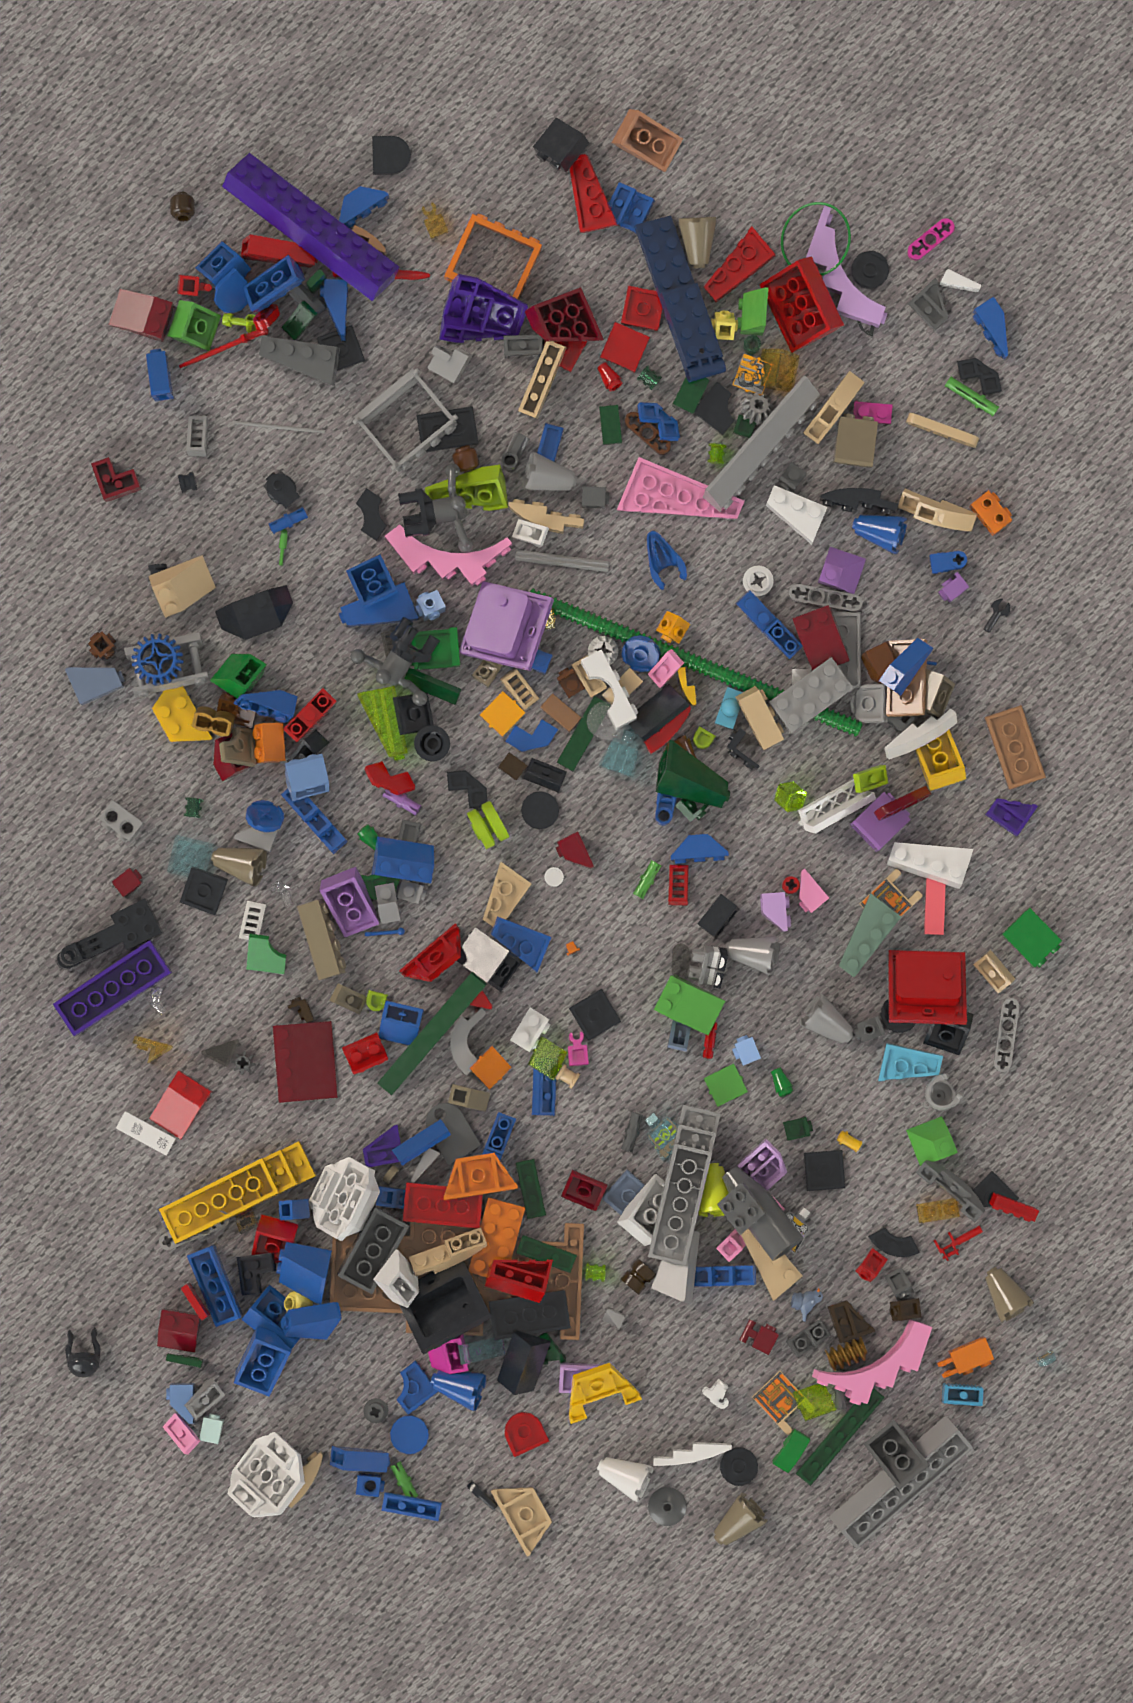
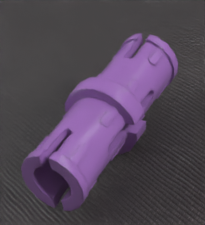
[382,789,422,816]

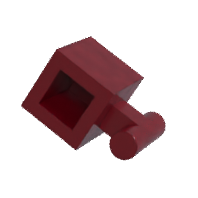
[739,1319,779,1355]

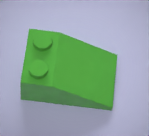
[737,288,768,336]
[654,975,726,1035]

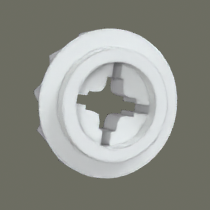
[743,565,773,596]
[588,636,618,665]

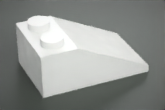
[617,1174,665,1246]

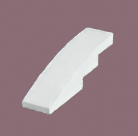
[885,709,957,759]
[653,1442,732,1466]

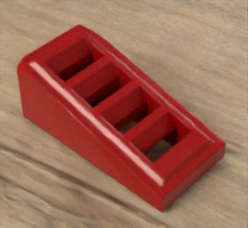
[668,865,689,906]

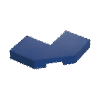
[637,402,680,441]
[505,719,558,752]

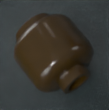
[170,192,195,222]

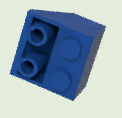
[379,1001,424,1045]

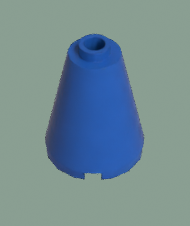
[852,515,907,555]
[431,1370,486,1411]

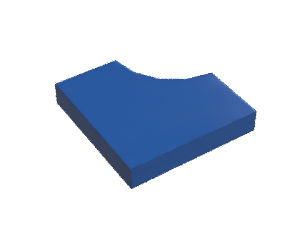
[396,1360,438,1415]

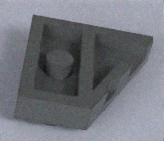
[908,278,949,331]

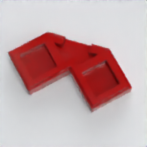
[364,761,416,795]

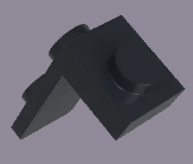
[726,728,760,770]

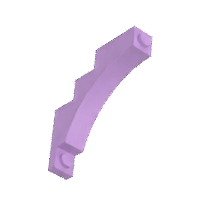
[806,206,888,328]

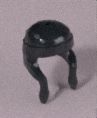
[65,1327,101,1378]

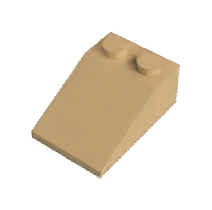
[149,555,216,618]

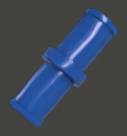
[268,507,308,534]

